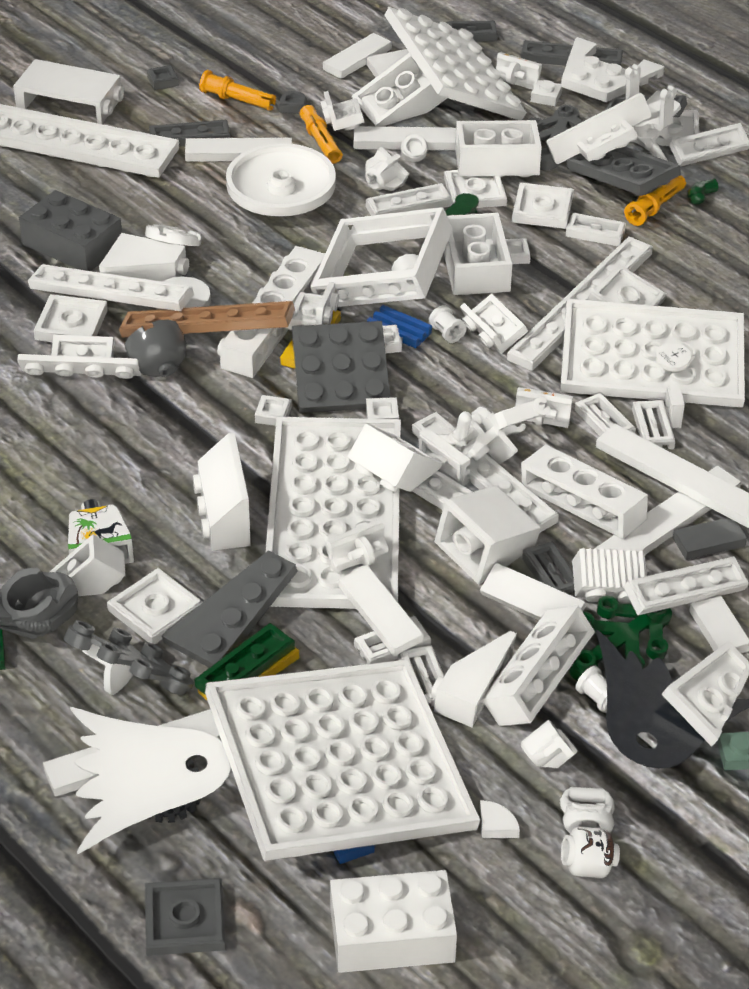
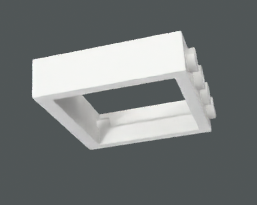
[310,207,453,307]

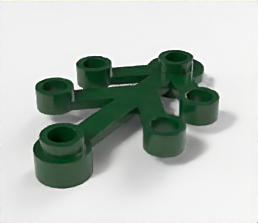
[569,596,672,681]

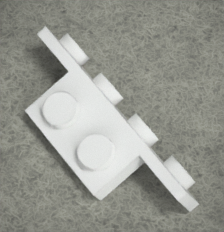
[546,93,651,164]
[17,335,141,379]

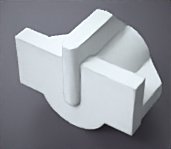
[365,146,409,191]
[521,720,578,768]

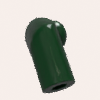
[687,178,719,205]

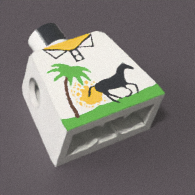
[68,499,134,564]

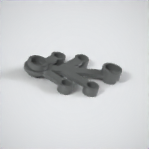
[528,105,585,171]
[64,620,194,695]

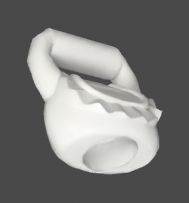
[560,787,615,833]

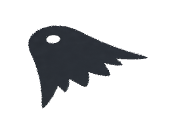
[596,630,749,769]

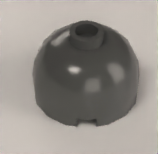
[125,319,187,377]

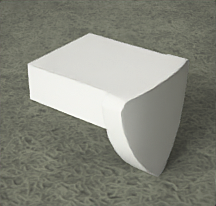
[82,644,133,695]

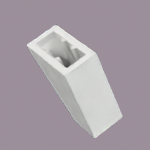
[99,233,189,282]

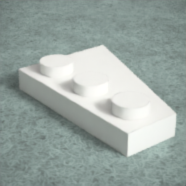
[662,641,749,747]

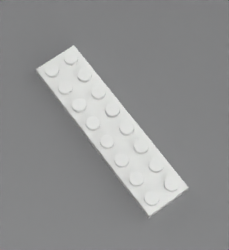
[0,104,179,178]

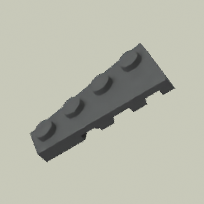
[161,550,298,668]

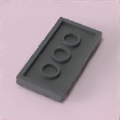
[566,147,681,196]

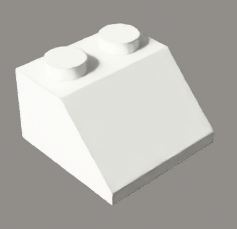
[347,424,443,492]

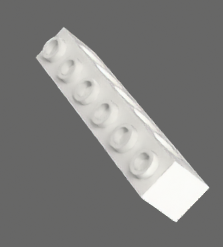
[217,246,325,378]

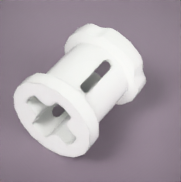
[429,305,467,343]

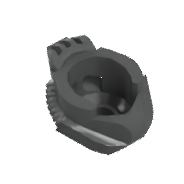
[0,568,78,639]

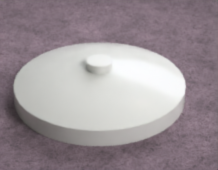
[226,143,336,216]

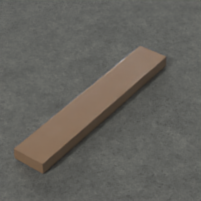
[119,301,295,338]

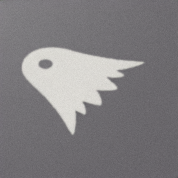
[70,707,231,854]

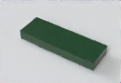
[194,623,295,695]

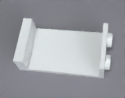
[13,59,124,124]

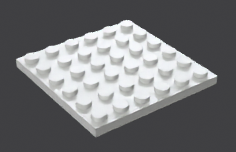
[205,660,480,861]

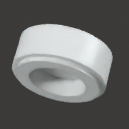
[401,134,428,162]

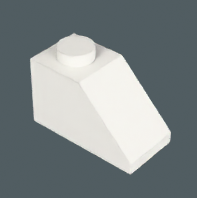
[50,534,125,596]

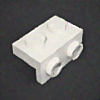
[320,91,364,131]
[286,282,339,330]
[460,294,528,354]

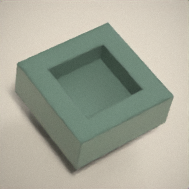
[717,732,749,771]

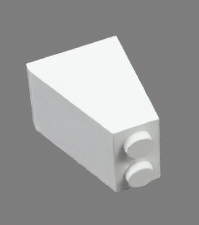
[434,486,541,585]

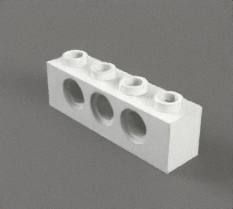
[521,444,648,539]
[482,605,595,726]

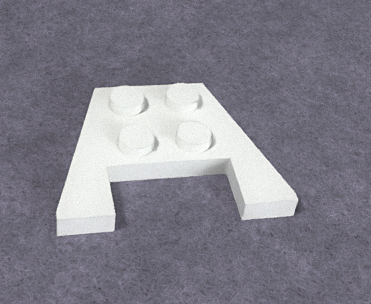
[561,37,664,102]

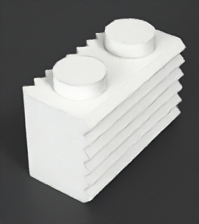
[572,548,647,604]

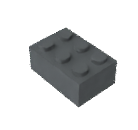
[19,190,122,271]

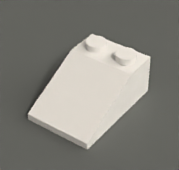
[351,53,447,127]

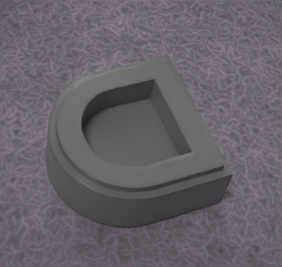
[279,91,307,114]

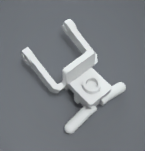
[625,64,681,161]
[437,397,550,465]

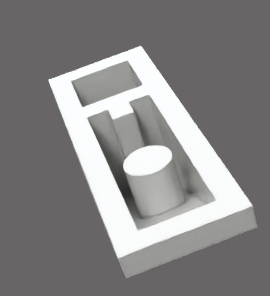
[431,631,517,727]

